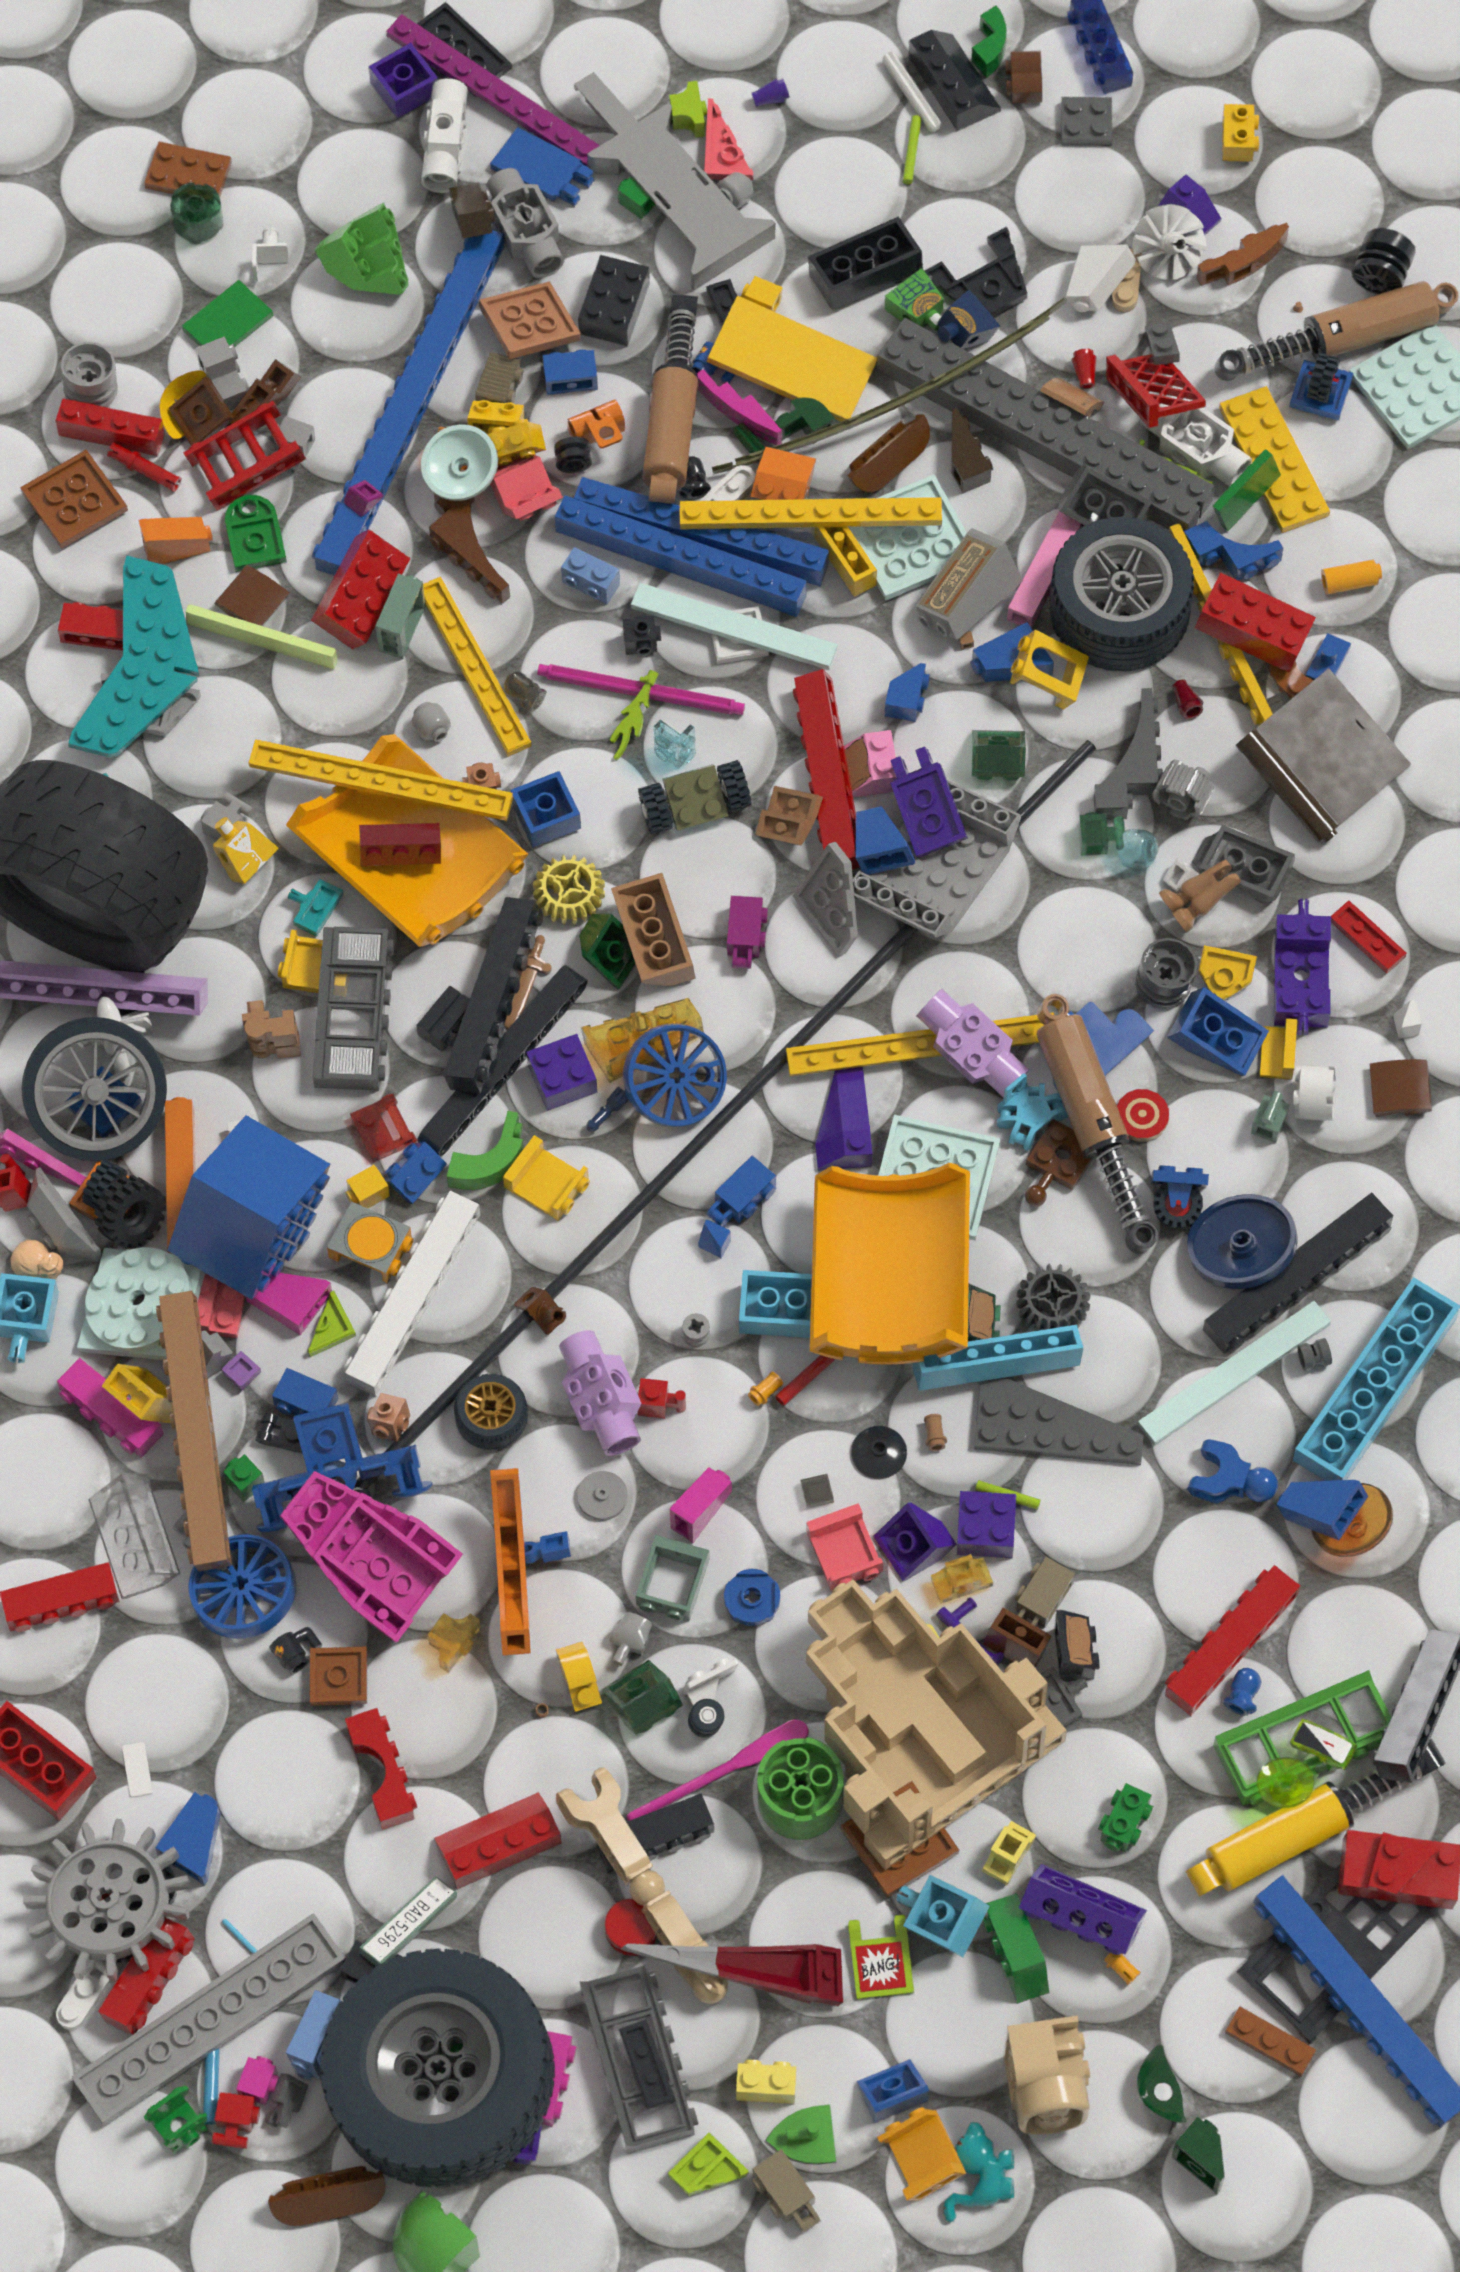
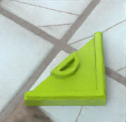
[308,1290,356,1357]

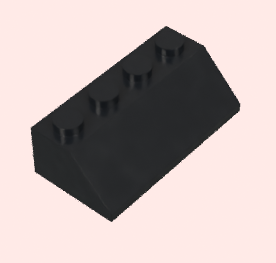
[909,30,1001,131]

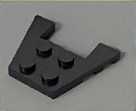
[924,226,1027,317]

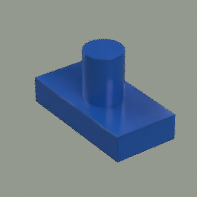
[1305,633,1351,680]

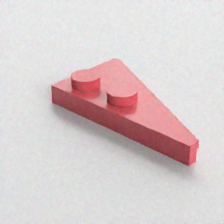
[704,99,753,181]

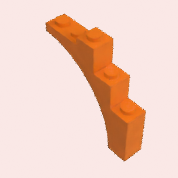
[490,1468,531,1656]

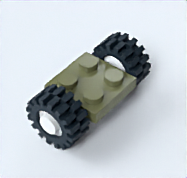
[638,760,752,834]

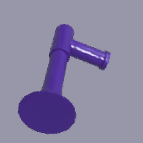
[936,1597,1004,1666]

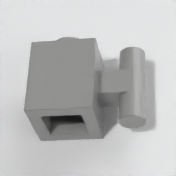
[268,416,315,469]
[201,792,254,841]

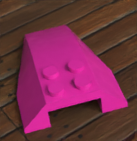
[280,1471,463,1643]

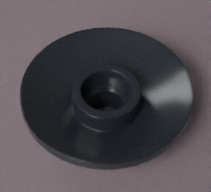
[851,1426,907,1479]

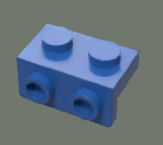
[384,1142,447,1204]

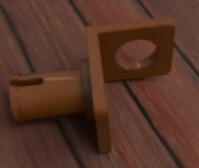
[514,1287,566,1335]

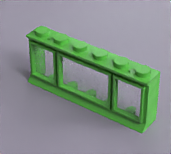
[1213,1670,1392,1806]

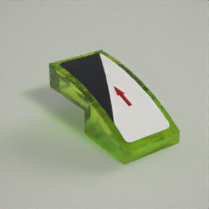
[1289,1719,1357,1770]

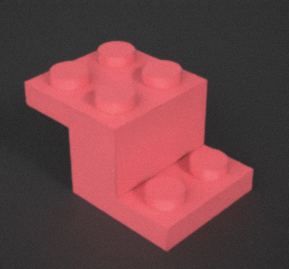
[489,455,563,521]

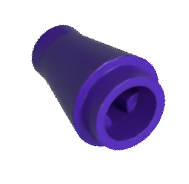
[751,78,790,107]

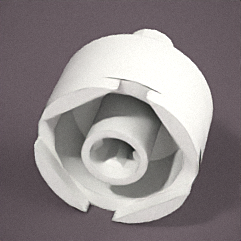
[1294,1065,1336,1121]

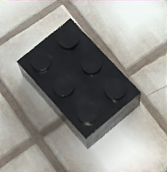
[578,255,650,346]

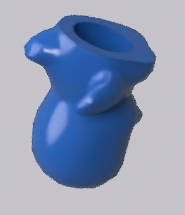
[1223,1668,1262,1716]

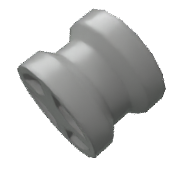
[682,1313,710,1347]

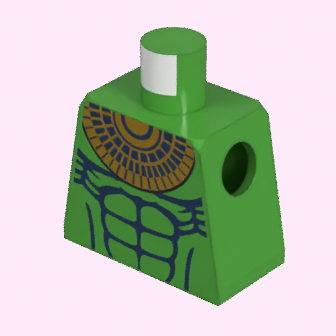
[884,268,944,331]

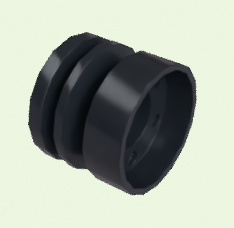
[1351,228,1416,294]

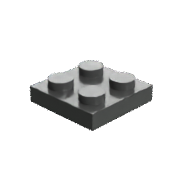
[1061,97,1112,146]

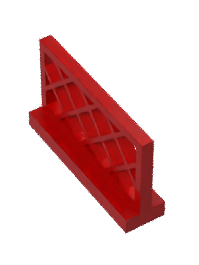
[1106,354,1206,428]

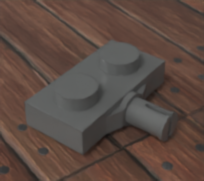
[1041,1667,1088,1727]

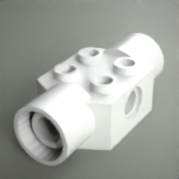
[421,79,468,193]
[1140,404,1252,487]

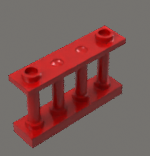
[183,401,306,511]

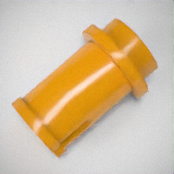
[748,1371,784,1406]
[1104,1953,1141,1985]

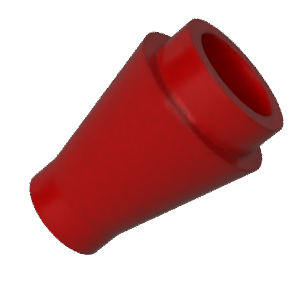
[1071,348,1097,389]

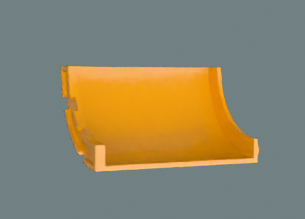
[286,734,528,947]
[810,1163,970,1365]

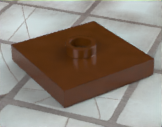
[168,377,235,446]

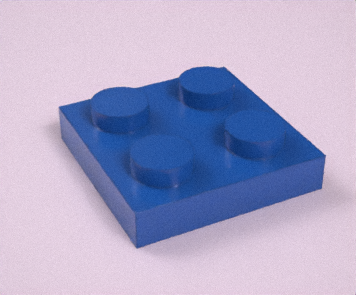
[65,1065,142,1137]

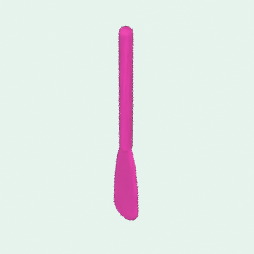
[626,1719,809,1821]

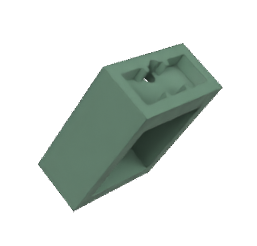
[376,574,426,659]
[636,1535,710,1621]

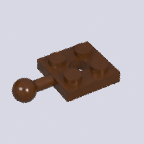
[1025,1119,1094,1207]

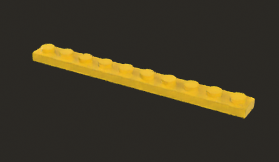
[680,497,942,529]
[1169,524,1273,726]
[248,739,513,821]
[786,1012,1054,1077]

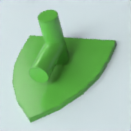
[766,2104,836,2164]

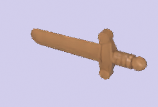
[504,935,552,1028]

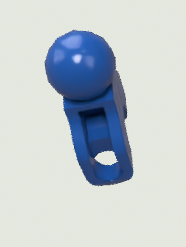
[1187,1439,1278,1503]

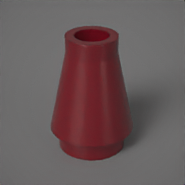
[1172,679,1203,719]

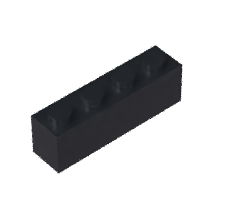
[595,1793,714,1873]

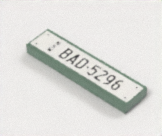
[359,1876,457,1967]

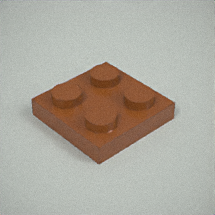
[310,1647,367,1706]

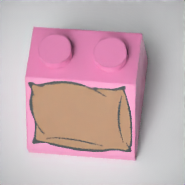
[844,730,897,797]

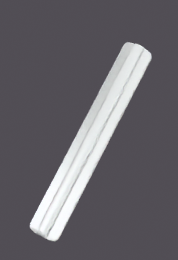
[883,51,941,133]

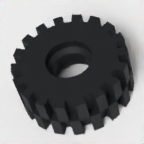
[94,1175,166,1249]

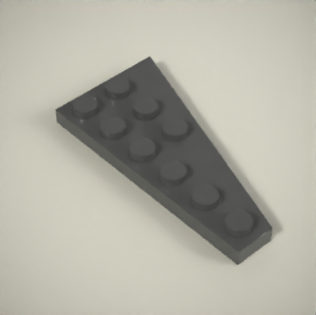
[974,1377,1144,1465]

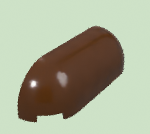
[847,414,930,492]
[268,2166,386,2226]

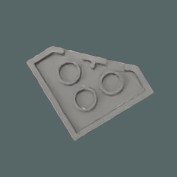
[793,842,858,956]

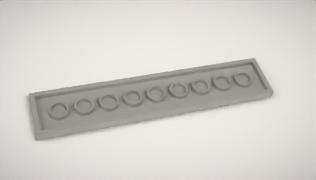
[71,1913,346,2126]

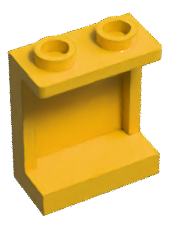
[278,929,351,997]

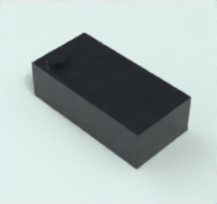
[808,217,923,310]

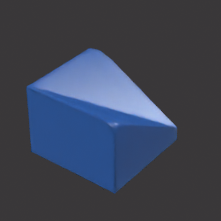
[698,1220,731,1258]

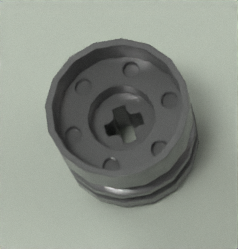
[1135,938,1198,1009]

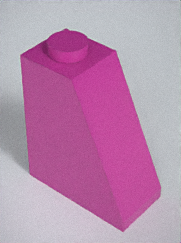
[246,1273,332,1336]
[670,1467,732,1543]

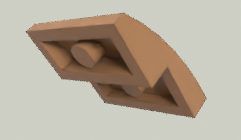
[1040,378,1105,418]
[755,786,823,846]

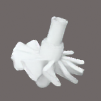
[1132,204,1206,280]
[75,997,152,1075]

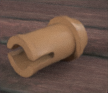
[924,1414,947,1451]

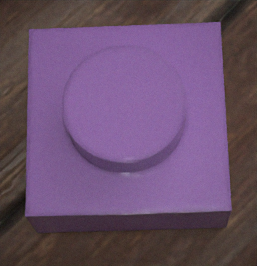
[221,1351,261,1391]

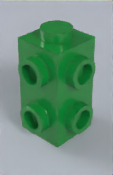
[1098,1783,1154,1852]

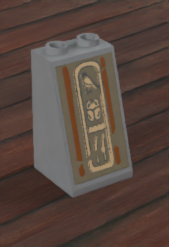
[915,528,1023,640]

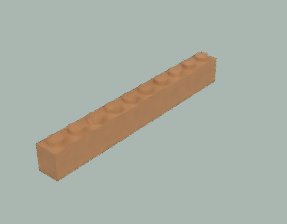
[156,1290,232,1571]

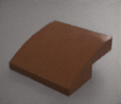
[214,565,290,626]
[1369,1059,1432,1117]

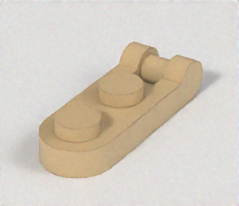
[1112,249,1142,312]

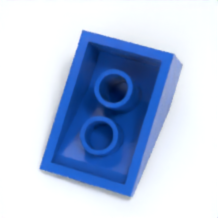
[1167,987,1269,1076]

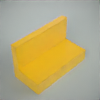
[1260,1019,1297,1080]

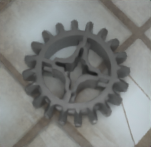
[1016,1264,1091,1331]

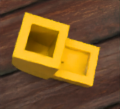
[556,1641,602,1712]

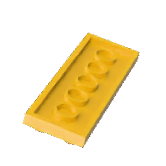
[1219,386,1330,533]

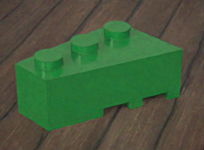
[982,1893,1050,2004]

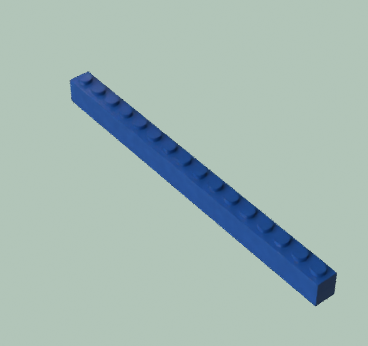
[312,230,505,576]

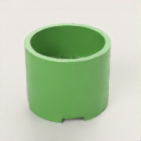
[757,1737,844,1840]

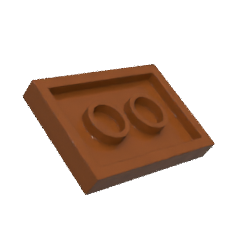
[144,141,232,204]

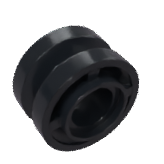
[554,437,592,473]

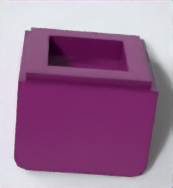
[344,480,384,516]

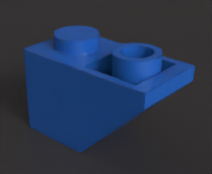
[885,663,930,722]

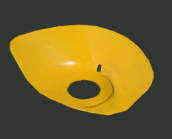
[159,370,207,439]

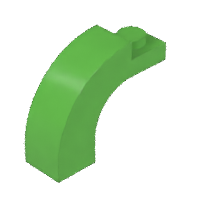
[447,1111,524,1190]

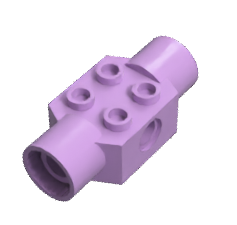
[916,989,1029,1098]
[559,1330,641,1456]

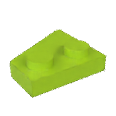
[668,2132,749,2196]

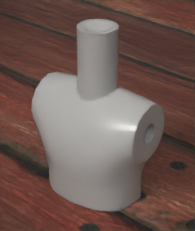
[609,1612,652,1666]

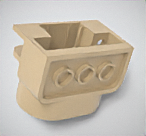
[1003,2016,1090,2135]

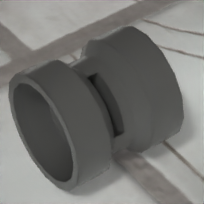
[1297,1338,1332,1371]

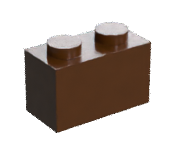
[983,1607,1052,1667]

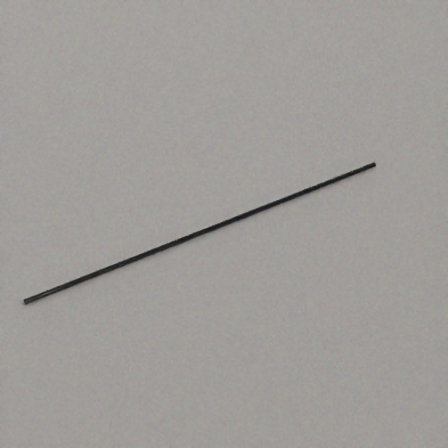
[354,740,1096,1489]

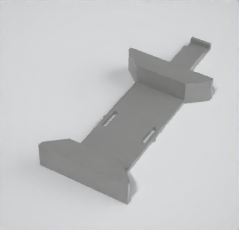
[574,72,776,290]

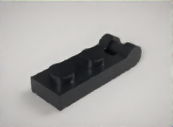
[255,1413,303,1454]

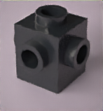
[622,615,662,655]

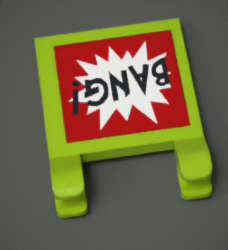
[848,1915,914,1999]

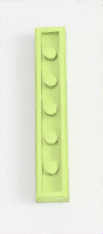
[185,604,337,669]

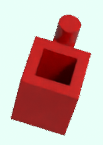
[0,1153,32,1212]
[637,1378,686,1419]
[212,2092,260,2149]

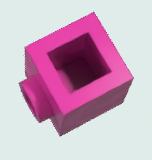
[236,2056,280,2105]

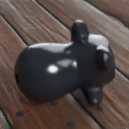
[679,456,711,499]

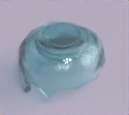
[1118,829,1158,869]

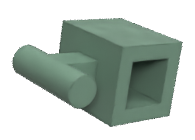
[1251,1091,1290,1143]

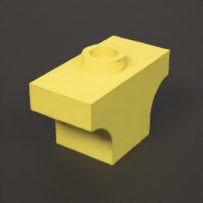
[982,1821,1036,1885]

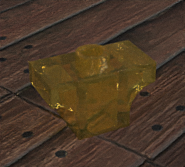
[930,1554,993,1604]
[427,1613,481,1673]

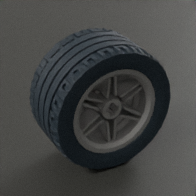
[1049,517,1194,672]

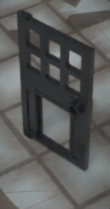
[1237,1864,1438,2044]

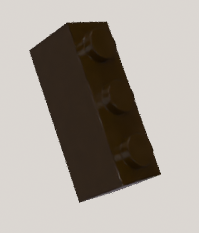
[449,182,496,239]

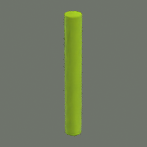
[903,115,921,185]

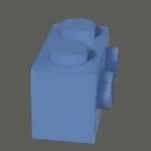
[561,547,620,604]

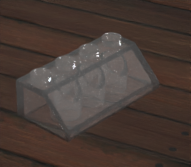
[88,1473,180,1599]

